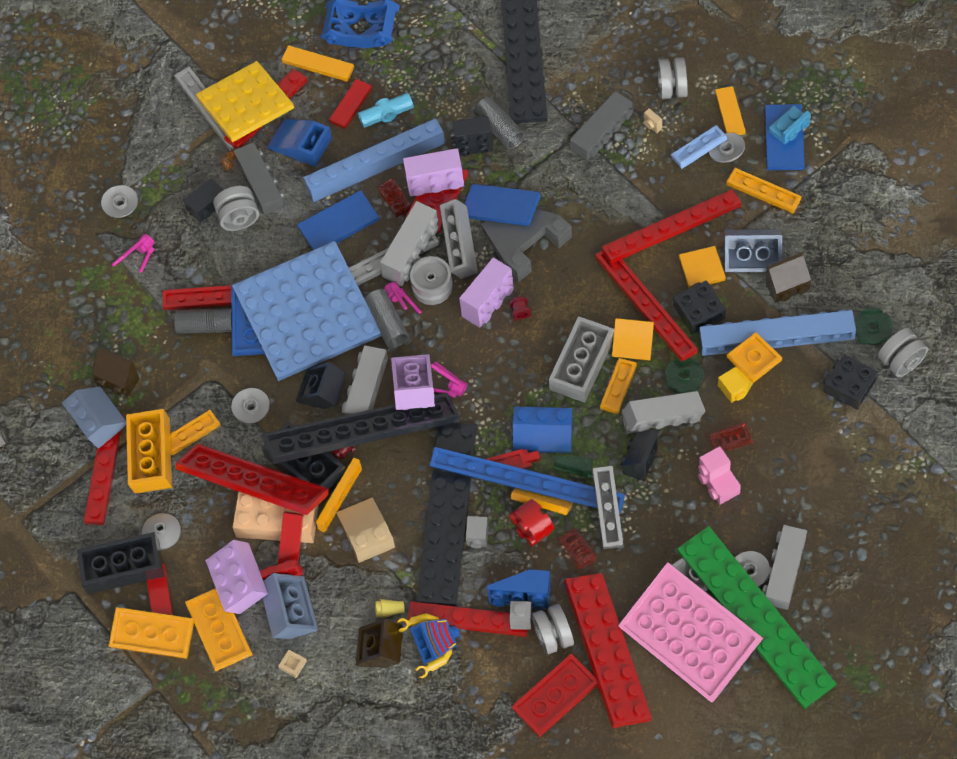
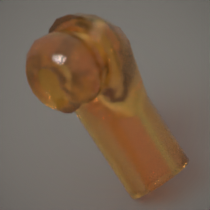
[220,148,236,170]

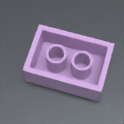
[403,148,464,196]
[459,258,514,328]
[391,354,435,410]
[205,540,268,614]

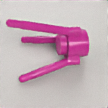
[112,234,155,273]
[384,282,421,314]
[431,361,468,398]

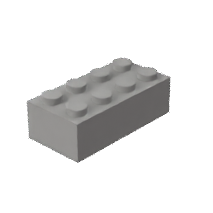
[380,201,439,286]
[549,316,614,403]

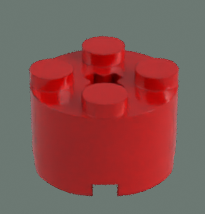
[508,499,554,547]

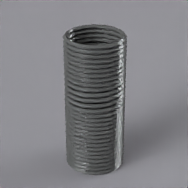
[474,97,525,149]
[365,289,409,348]
[174,308,232,334]

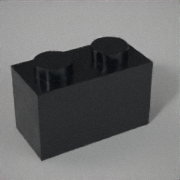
[183,178,224,222]

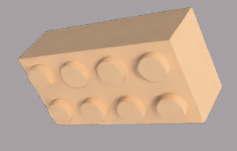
[233,492,319,543]

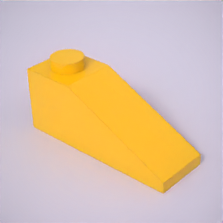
[718,367,753,403]

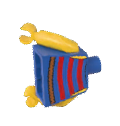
[397,613,459,678]

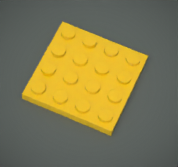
[196,61,294,142]

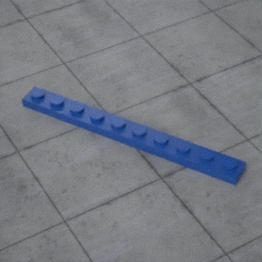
[430,447,625,515]

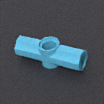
[358,93,414,128]

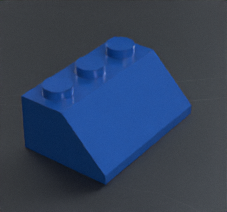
[513,407,573,453]

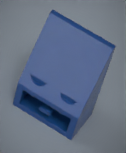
[267,119,332,167]
[487,570,551,610]

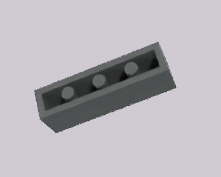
[570,91,633,161]
[234,142,285,216]

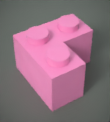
[698,447,741,504]

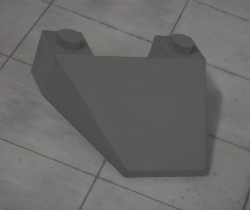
[481,209,572,283]

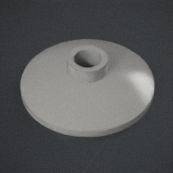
[709,133,745,163]
[101,185,138,218]
[231,388,270,423]
[142,513,181,550]
[735,551,770,587]

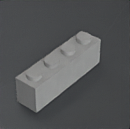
[440,199,478,279]
[342,345,388,416]
[623,391,705,432]
[592,466,623,549]
[763,525,807,610]

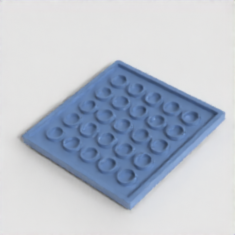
[232,241,382,381]

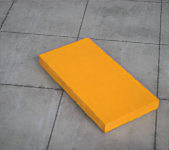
[185,588,252,672]
[109,607,195,659]

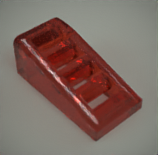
[709,422,754,451]
[559,528,596,570]

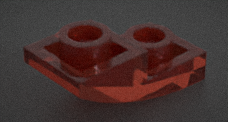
[377,178,411,218]

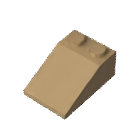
[336,497,395,563]

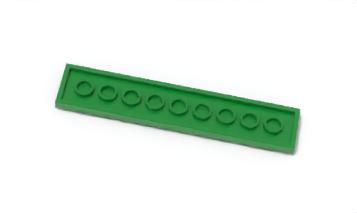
[677,526,837,710]

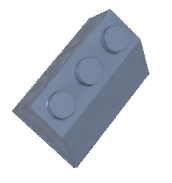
[724,229,782,272]
[62,387,126,448]
[263,573,318,639]

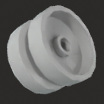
[657,57,688,99]
[213,186,259,231]
[410,256,453,305]
[878,328,928,377]
[531,604,574,655]

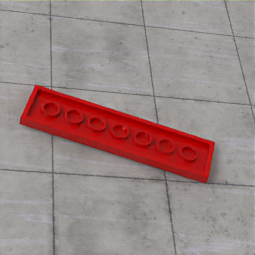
[175,444,328,515]
[563,573,652,728]

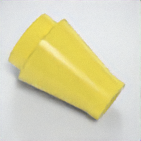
[375,599,404,619]

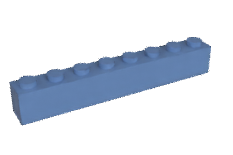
[303,118,445,203]
[699,310,856,356]

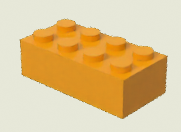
[126,409,172,494]

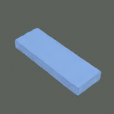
[671,125,727,169]

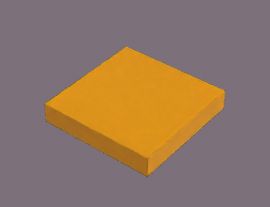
[679,246,726,289]
[612,318,654,360]
[727,332,782,383]

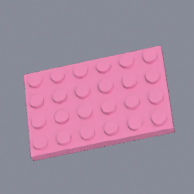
[618,562,763,703]

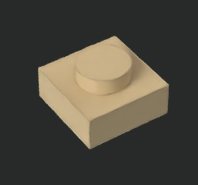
[644,109,662,133]
[278,650,307,678]

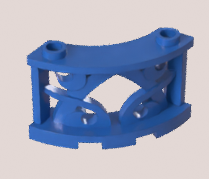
[321,0,400,48]

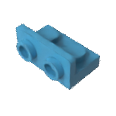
[768,106,811,144]

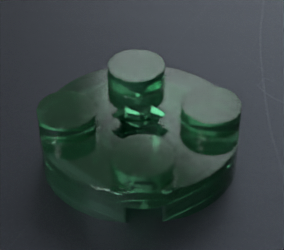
[854,308,893,345]
[665,357,704,394]

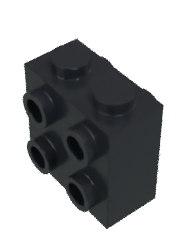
[450,116,493,157]
[673,280,726,335]
[823,354,878,410]

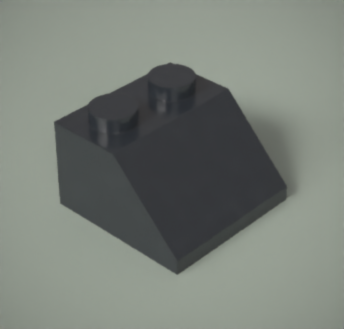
[296,362,347,409]
[620,430,658,481]

